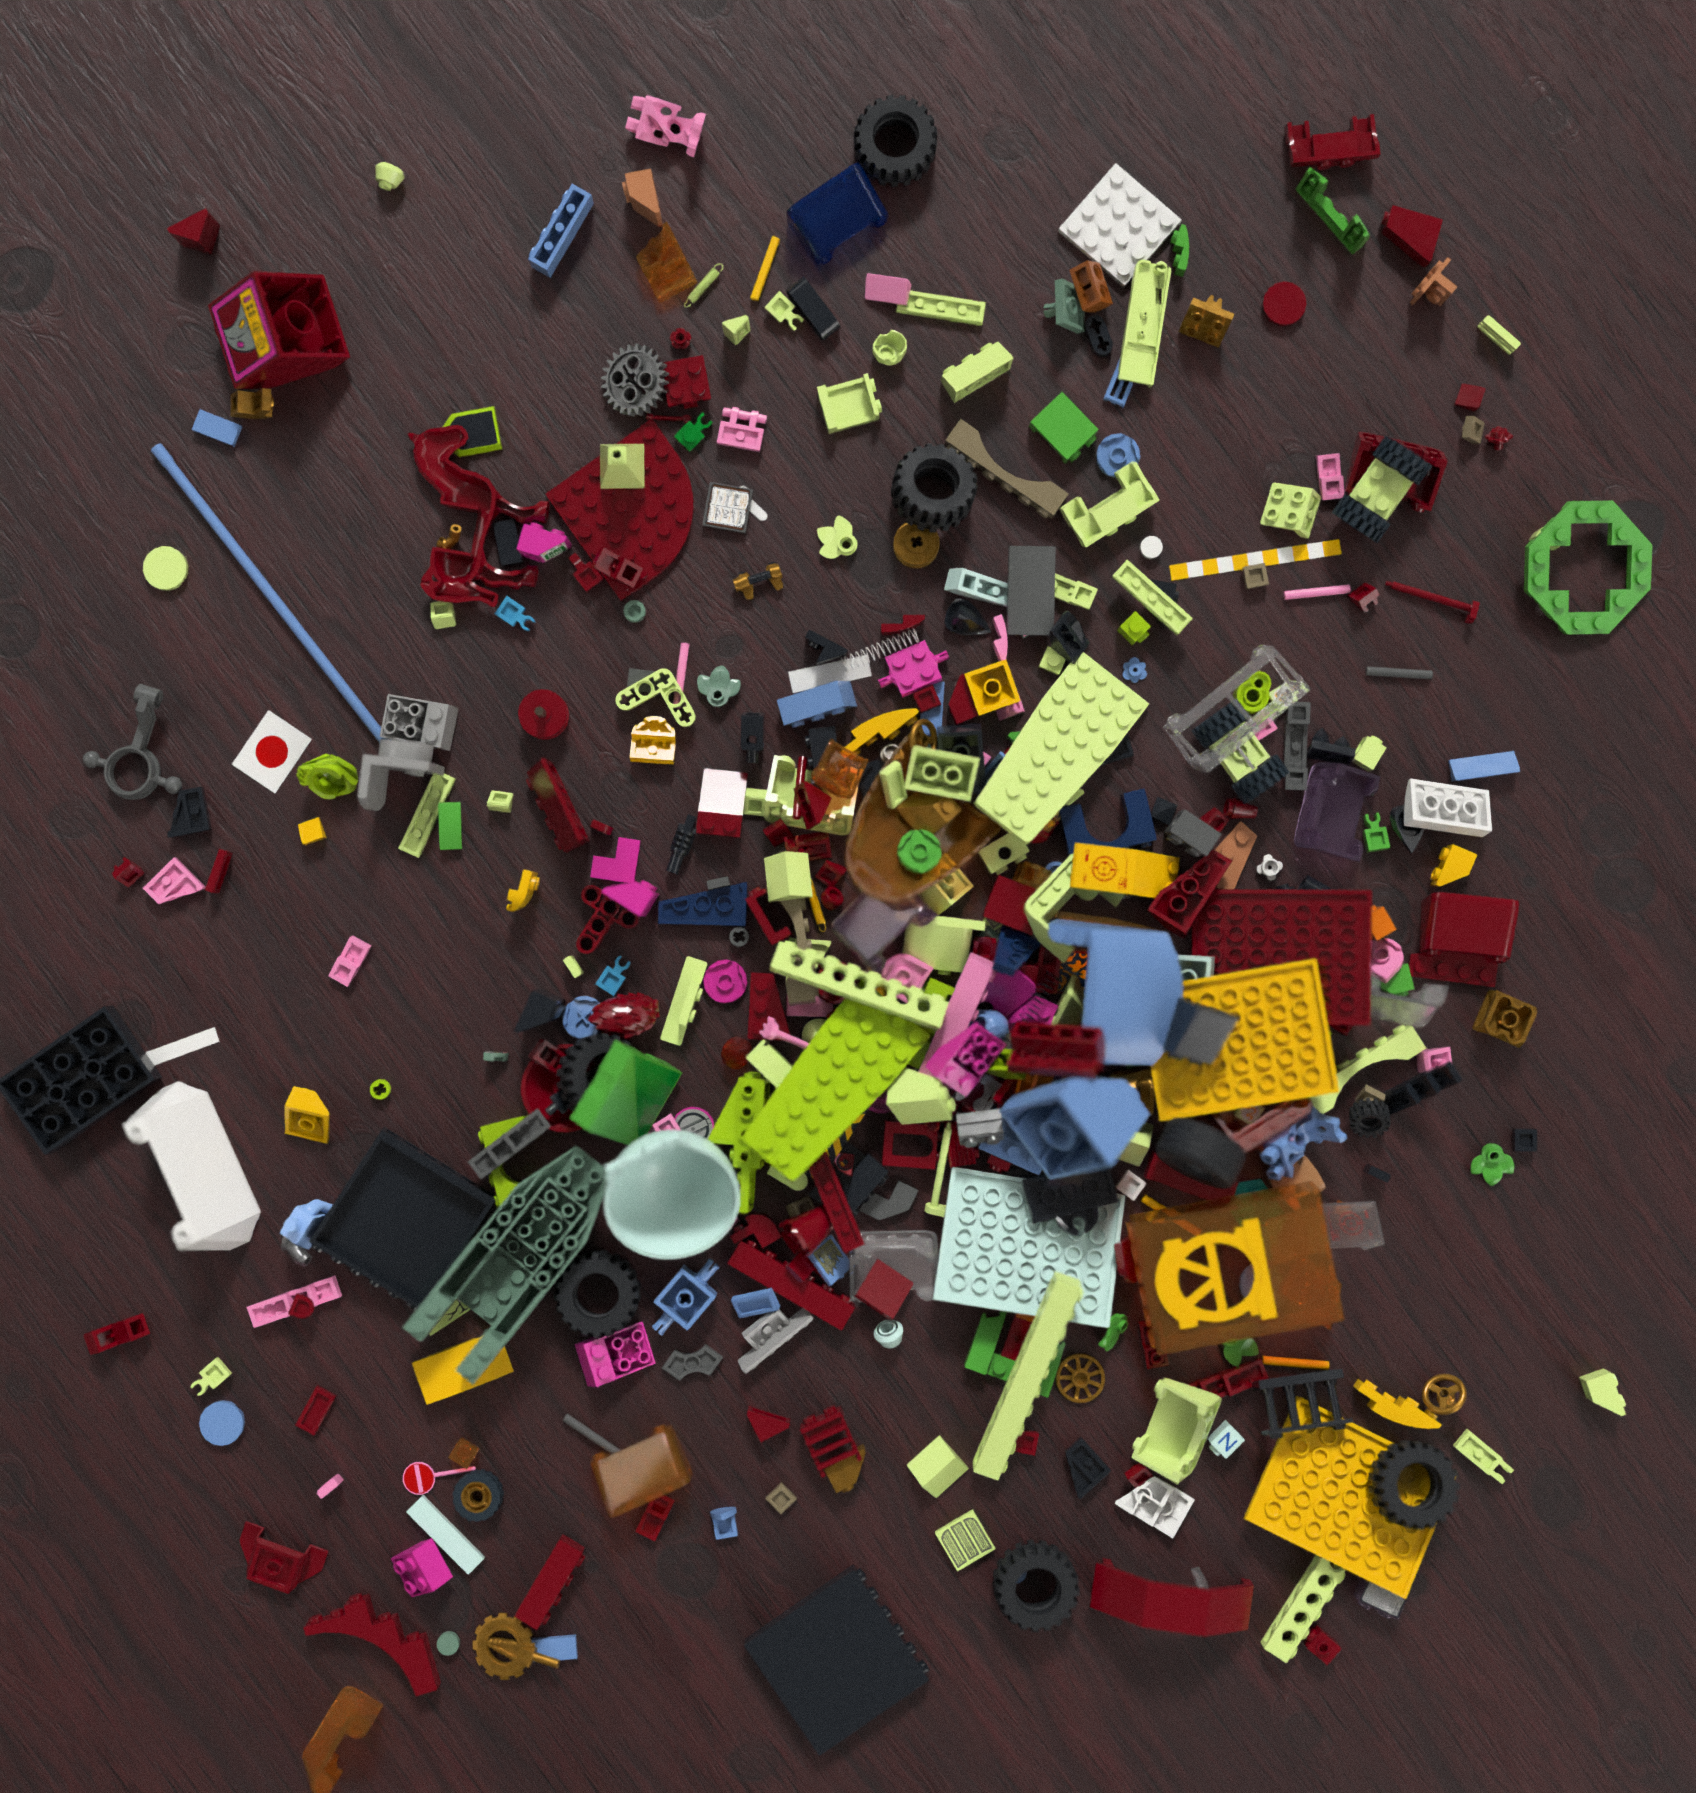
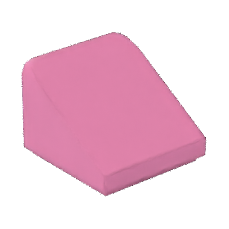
[996,691,1025,721]

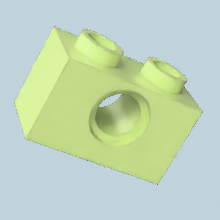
[977,833,1029,875]

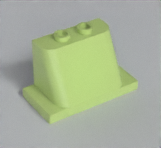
[895,911,985,976]

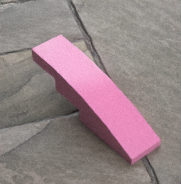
[247,1275,342,1328]

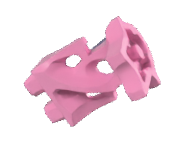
[625,95,706,157]

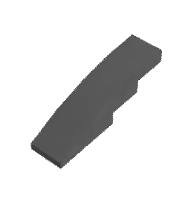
[468,1109,551,1179]

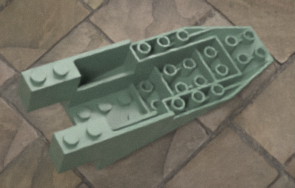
[403,1146,607,1384]

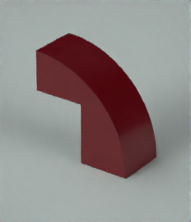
[83,1313,150,1355]

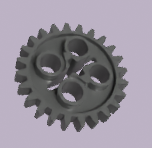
[601,343,669,417]

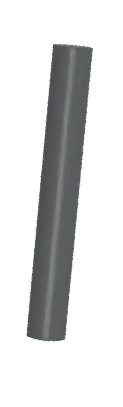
[1365,667,1433,679]
[563,1413,621,1458]

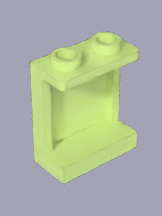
[817,373,882,434]

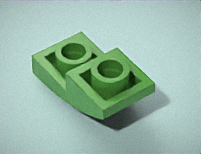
[1171,224,1189,277]
[438,802,462,850]

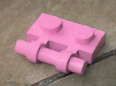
[717,407,767,452]

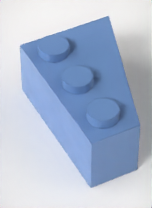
[777,680,857,728]

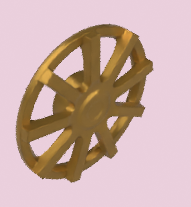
[1055,1353,1105,1403]

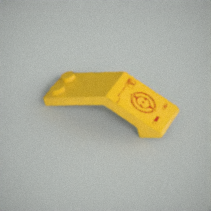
[1070,843,1180,898]

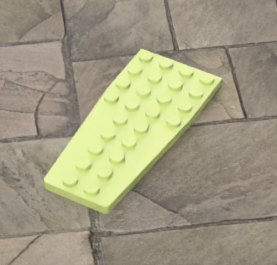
[975,652,1149,844]

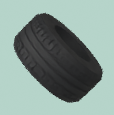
[1156,1117,1246,1189]

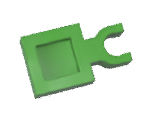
[1363,812,1390,853]

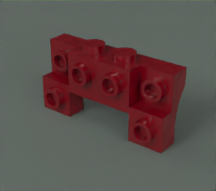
[1285,114,1381,170]
[972,936,1061,994]

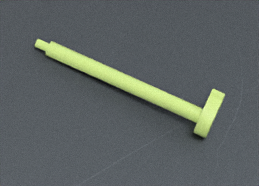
[924,1122,952,1217]

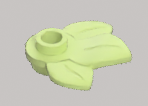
[817,516,857,559]

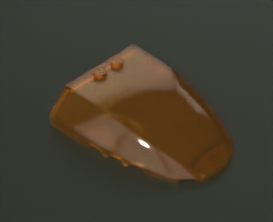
[845,735,1002,902]

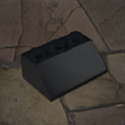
[514,989,566,1033]

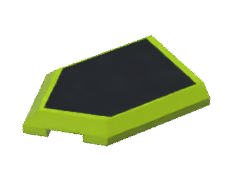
[443,406,503,457]

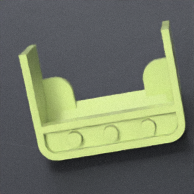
[1024,853,1125,963]

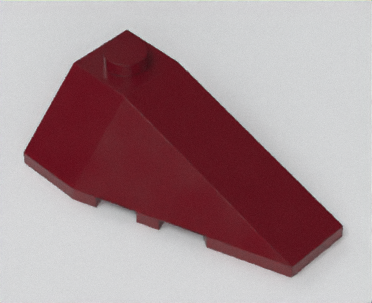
[1147,849,1232,939]

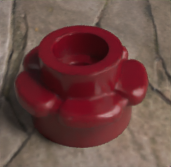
[670,328,691,349]

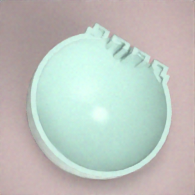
[604,1130,740,1259]

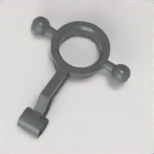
[82,684,182,800]

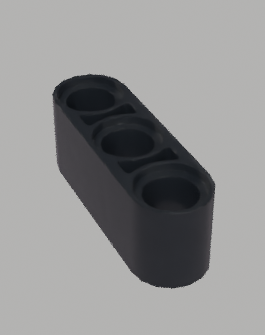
[786,277,841,341]

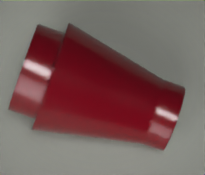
[1223,797,1258,819]

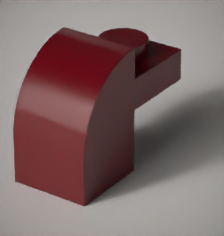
[730,1212,782,1248]

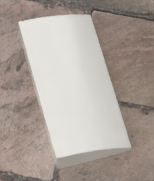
[1404,779,1492,837]

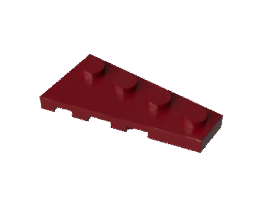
[1408,951,1498,987]

